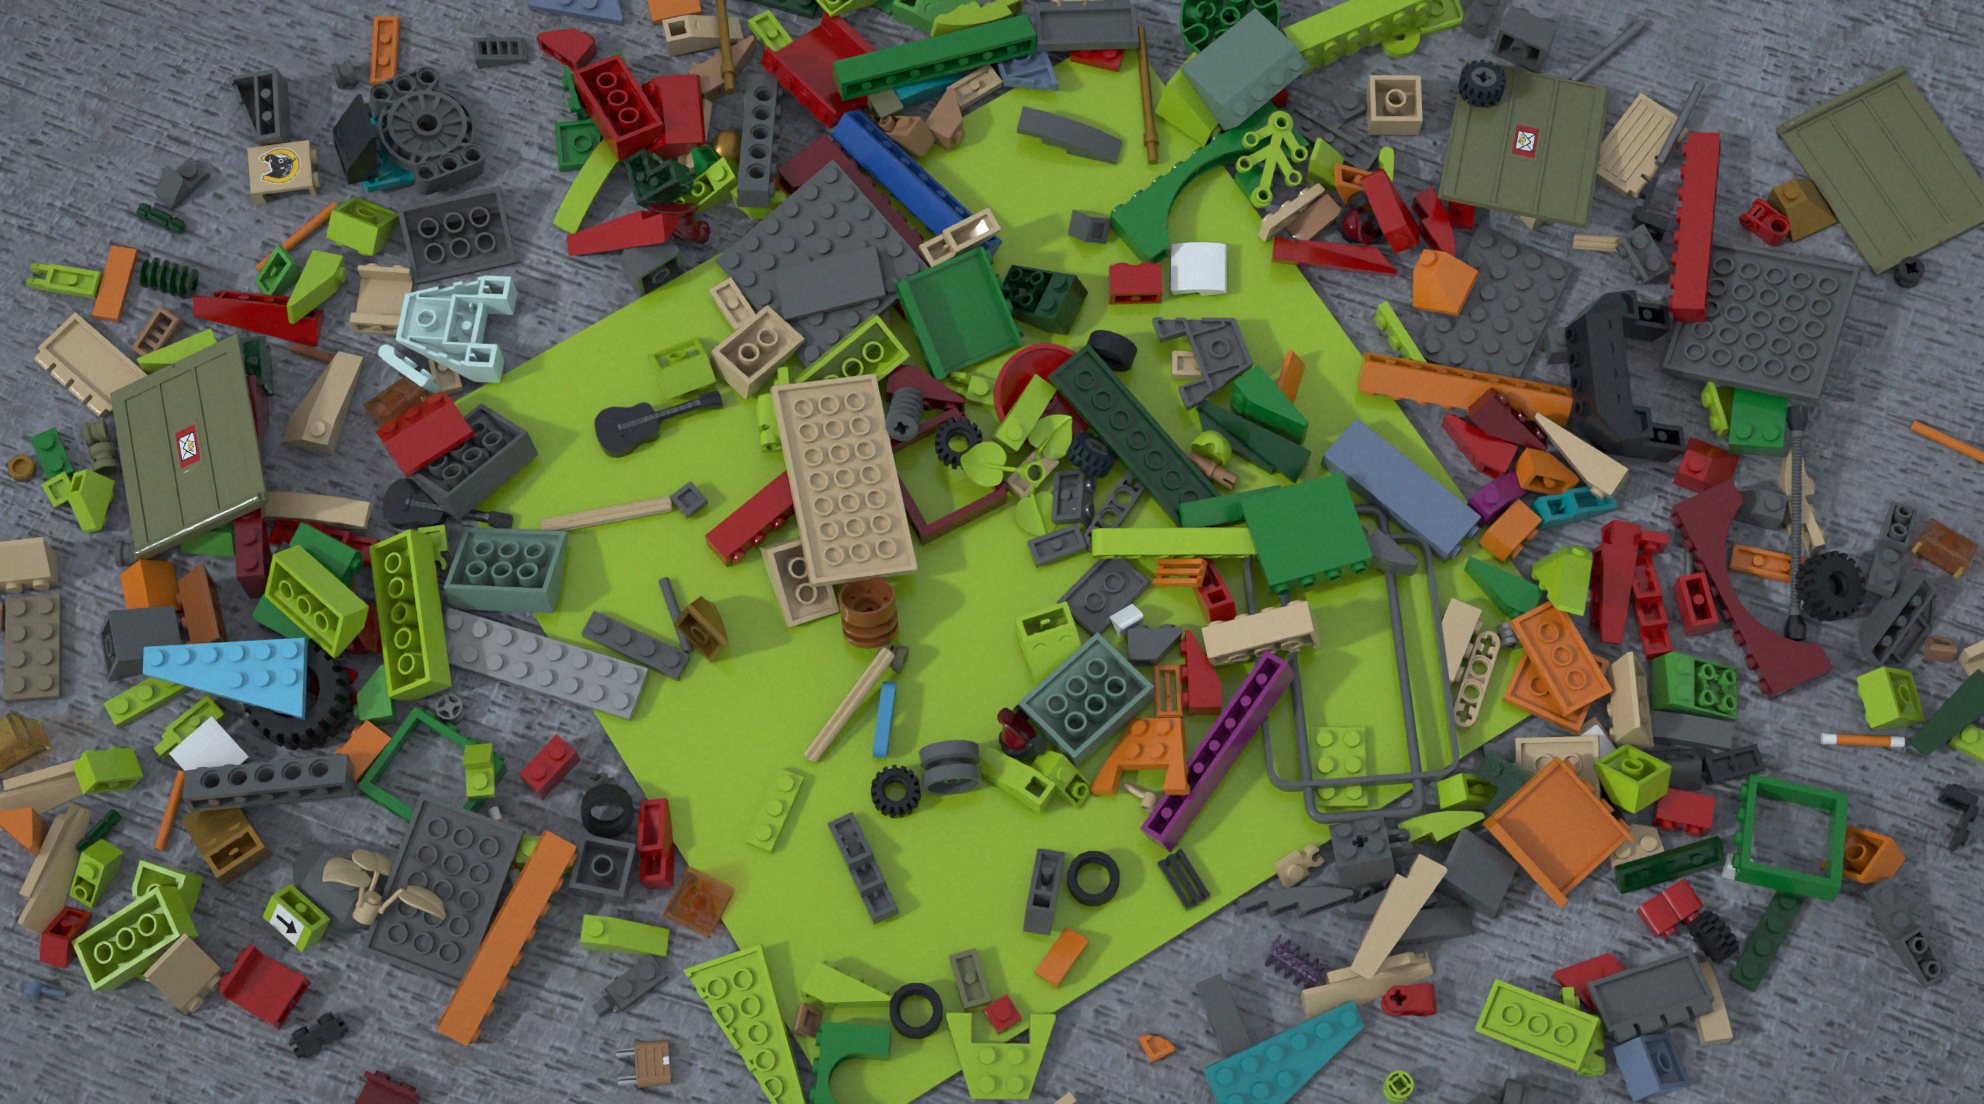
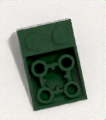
[1001,265,1088,336]

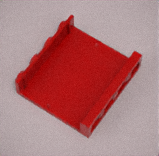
[761,11,876,130]

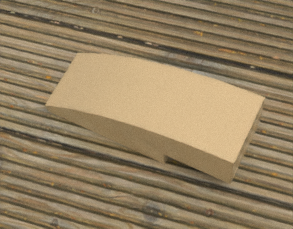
[918,207,1001,268]
[1691,962,1733,1046]

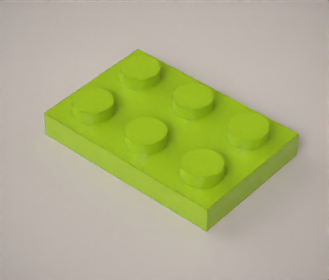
[1309,727,1368,809]

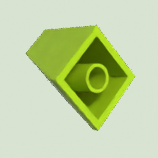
[1155,52,1223,146]

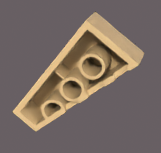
[1201,600,1323,666]

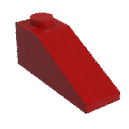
[1360,168,1420,254]
[1183,558,1236,624]

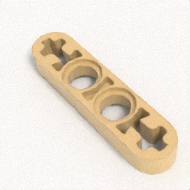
[1453,631,1500,731]

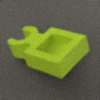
[418,524,450,571]

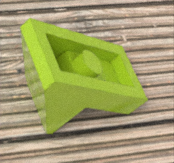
[463,743,496,800]

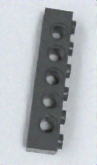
[737,74,784,208]
[183,753,355,813]

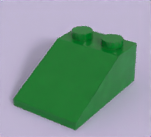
[1230,364,1309,446]
[1729,388,1788,457]

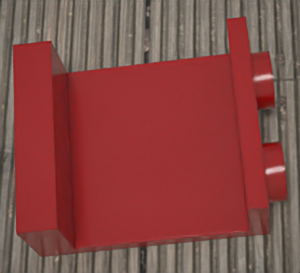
[218,943,311,1030]

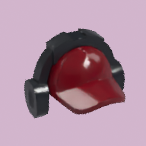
[1336,191,1387,246]
[997,705,1048,759]

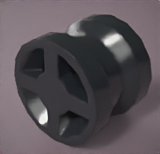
[1894,256,1925,289]

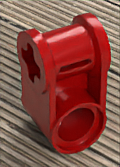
[1739,198,1791,247]
[1381,983,1437,1017]

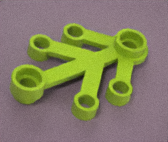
[1236,111,1308,209]

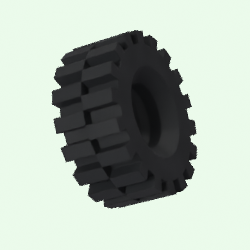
[1795,551,1866,622]

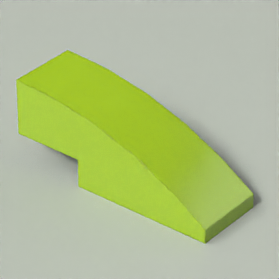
[1395,811,1485,848]

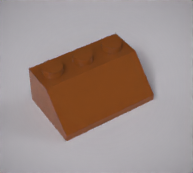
[176,564,228,644]

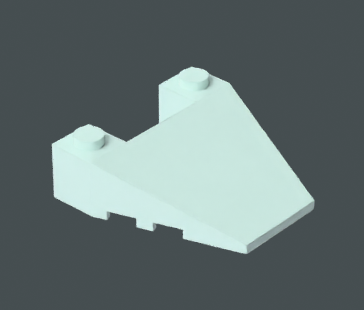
[396,275,518,383]

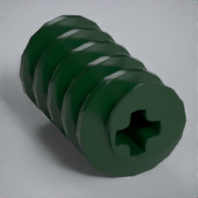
[139,257,199,299]

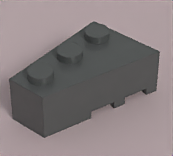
[228,68,291,146]

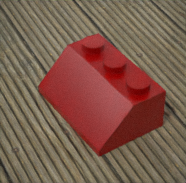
[642,74,706,162]
[376,390,475,478]

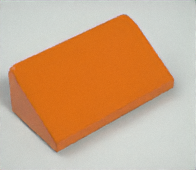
[1277,350,1305,404]
[1034,928,1089,989]

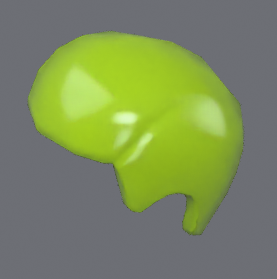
[1190,430,1232,466]

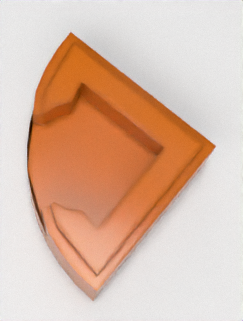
[1138,1034,1176,1064]

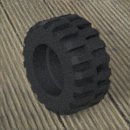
[243,643,354,750]

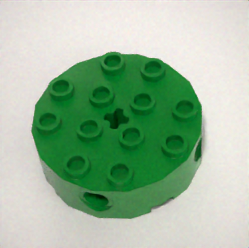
[1180,0,1281,56]

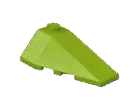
[1531,545,1592,616]

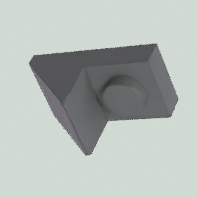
[154,157,210,210]

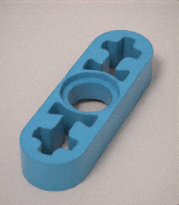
[873,681,897,759]

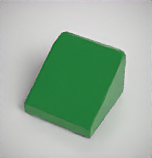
[691,146,720,177]

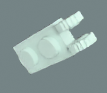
[378,344,441,394]

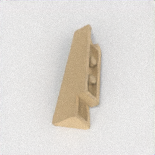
[0,759,83,832]
[17,803,92,935]
[1349,854,1447,980]
[1300,952,1433,1020]

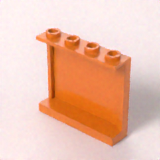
[1482,756,1635,908]

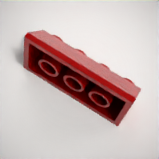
[573,54,664,162]

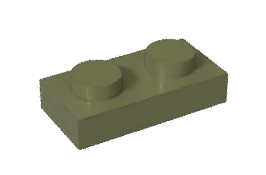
[949,948,991,1011]

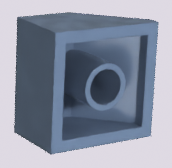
[1613,1033,1690,1102]

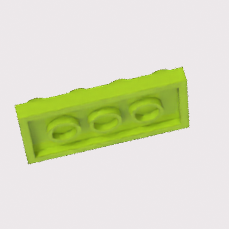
[1474,979,1601,1073]

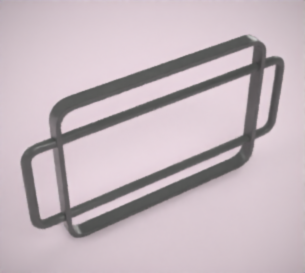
[1243,504,1459,824]

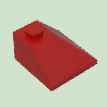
[1672,436,1740,494]

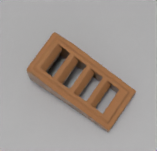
[131,305,186,356]

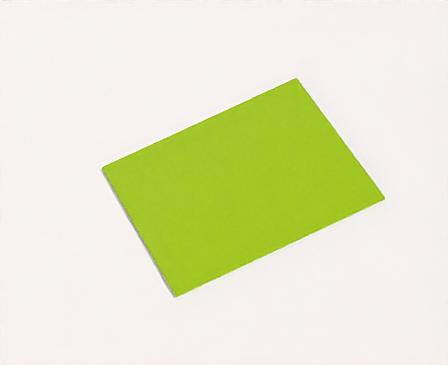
[454,49,1542,1104]

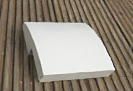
[1171,242,1227,296]
[169,716,248,771]

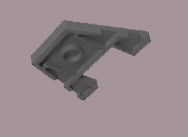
[1152,317,1253,411]

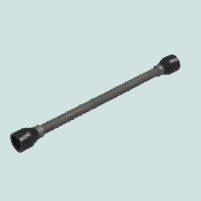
[1784,406,1808,641]

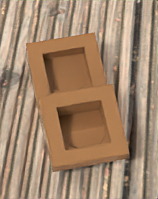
[1286,193,1341,242]

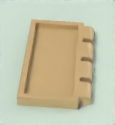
[1596,93,1688,198]
[34,312,148,418]

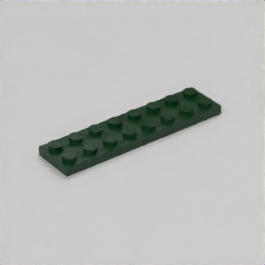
[1047,344,1222,528]

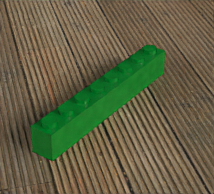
[832,14,1036,101]

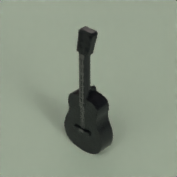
[595,390,724,458]
[383,479,514,530]

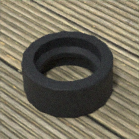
[1087,330,1137,372]
[581,784,634,838]
[1067,851,1120,906]
[890,983,943,1039]

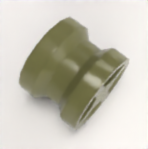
[82,418,110,448]

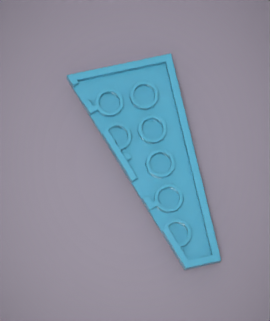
[143,638,308,720]

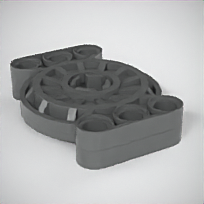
[369,66,485,195]

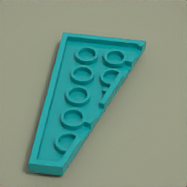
[1202,1000,1364,1104]

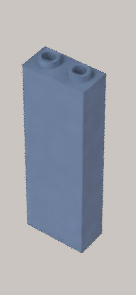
[1321,418,1481,563]

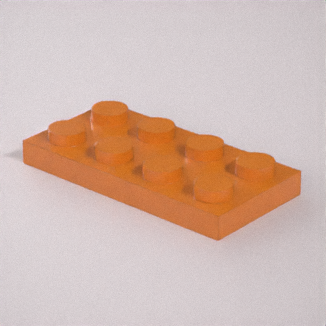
[1509,601,1613,717]

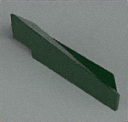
[1195,400,1311,484]
[1909,669,1984,756]

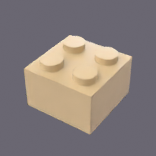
[1366,75,1423,135]

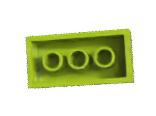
[71,886,199,991]

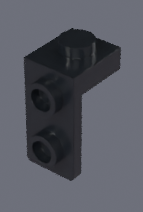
[1631,178,1669,241]
[1937,783,1980,851]

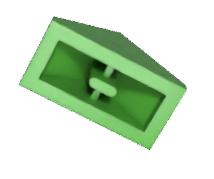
[254,244,301,296]

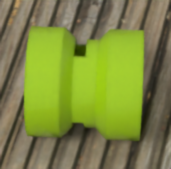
[1383,1070,1414,1104]

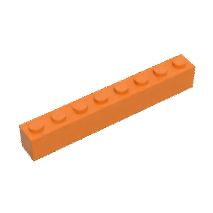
[1358,352,1573,427]
[435,830,577,1046]

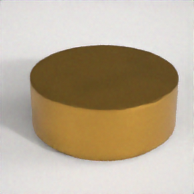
[8,455,37,482]

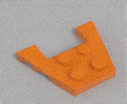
[1090,718,1190,795]

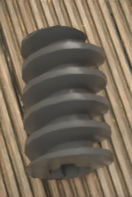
[885,387,924,441]

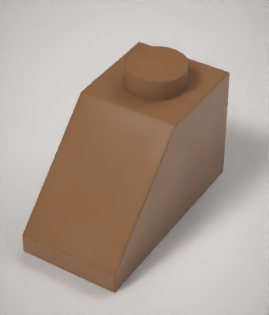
[925,87,965,151]

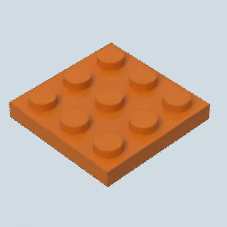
[1502,650,1610,734]

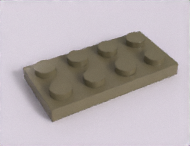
[4,594,62,703]

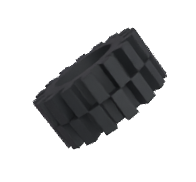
[935,417,983,470]
[871,765,921,818]
[1688,910,1739,964]

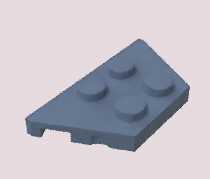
[528,0,624,26]
[996,14,1059,91]

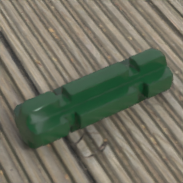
[136,203,186,235]
[75,809,122,854]

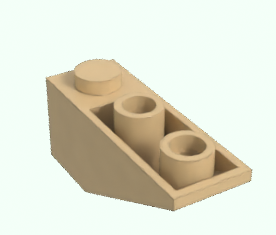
[662,15,743,57]
[1441,598,1484,688]

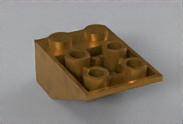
[181,808,271,886]

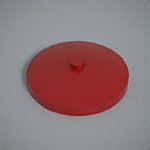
[993,343,1089,448]

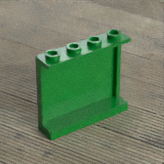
[893,247,1024,381]
[1238,472,1373,596]

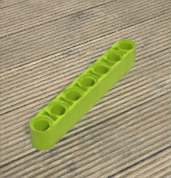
[1092,528,1258,559]

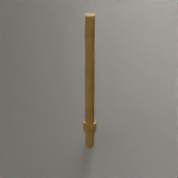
[716,0,736,95]
[1137,26,1159,165]

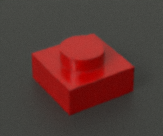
[1447,201,1474,230]
[1638,530,1669,554]
[983,994,1022,1035]

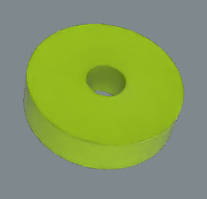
[1379,25,1420,58]

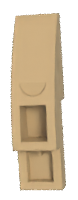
[1779,447,1826,556]

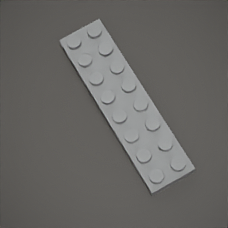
[443,607,650,721]

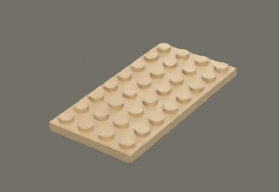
[771,374,918,587]

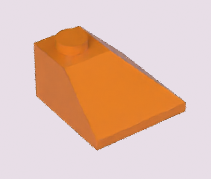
[1412,249,1479,316]
[1820,825,1906,884]

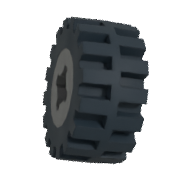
[1458,60,1507,108]
[1066,432,1117,478]

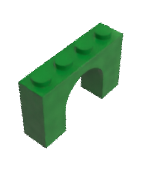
[251,522,364,646]
[809,1022,891,1104]

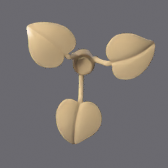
[322,849,446,925]

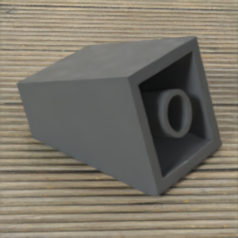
[99,605,185,682]
[1434,827,1520,919]

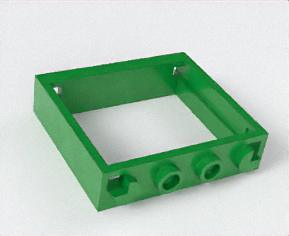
[357,707,508,824]
[1731,774,1848,902]

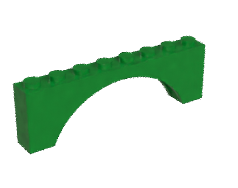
[1110,101,1309,264]

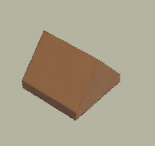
[1924,636,1957,663]
[792,1003,823,1038]

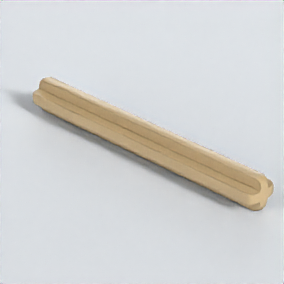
[540,496,673,531]
[804,647,895,763]

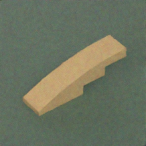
[264,492,372,529]

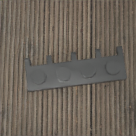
[1286,97,1383,171]

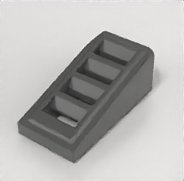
[473,37,528,69]

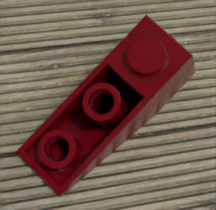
[886,364,965,413]
[1468,387,1548,451]

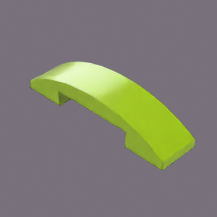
[553,139,620,234]

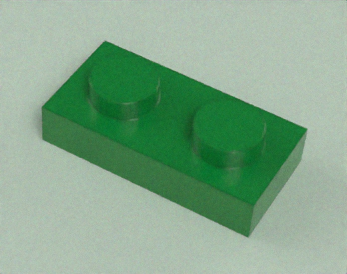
[30,427,75,480]

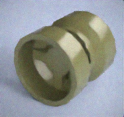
[89,442,120,477]
[876,642,909,673]

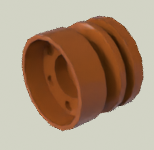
[839,577,899,649]

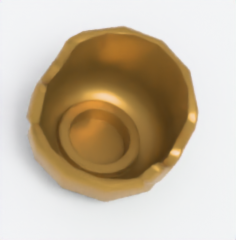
[710,130,742,164]

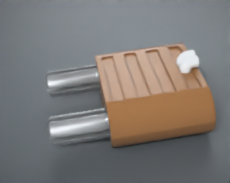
[615,1040,672,1088]

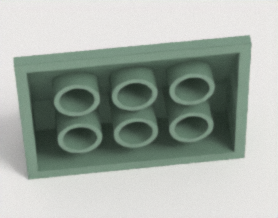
[1180,8,1310,131]
[444,527,568,614]
[1018,632,1155,769]

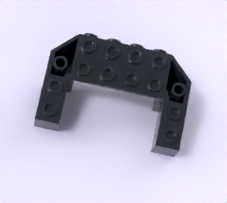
[1565,290,1686,463]

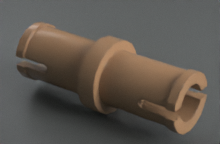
[1188,451,1239,490]

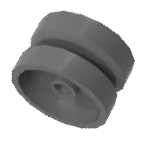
[919,740,983,795]

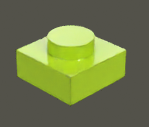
[41,471,72,508]

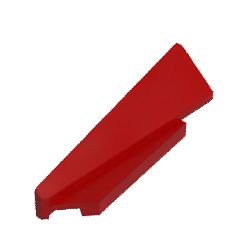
[567,210,679,256]
[1271,236,1397,277]
[193,290,324,347]
[1590,520,1641,645]

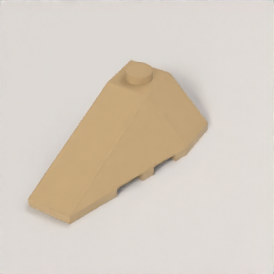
[282,351,364,455]
[1535,413,1628,500]

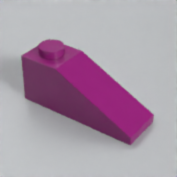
[1467,469,1532,529]

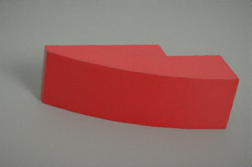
[1411,186,1456,258]
[637,798,674,890]

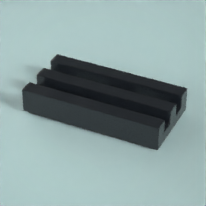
[1157,849,1210,911]

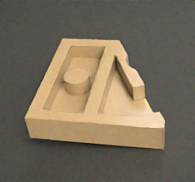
[1607,824,1664,870]

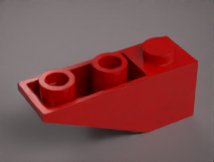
[1441,413,1518,479]
[1180,630,1222,716]

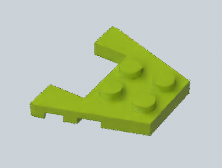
[945,1013,1056,1100]

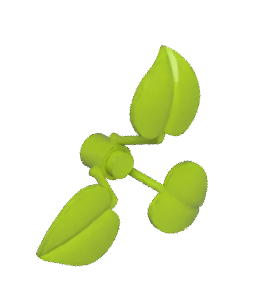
[960,415,1072,537]

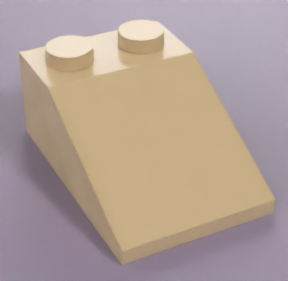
[710,305,805,400]
[760,536,839,627]
[143,933,225,1015]

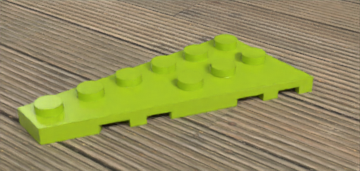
[683,944,808,1104]

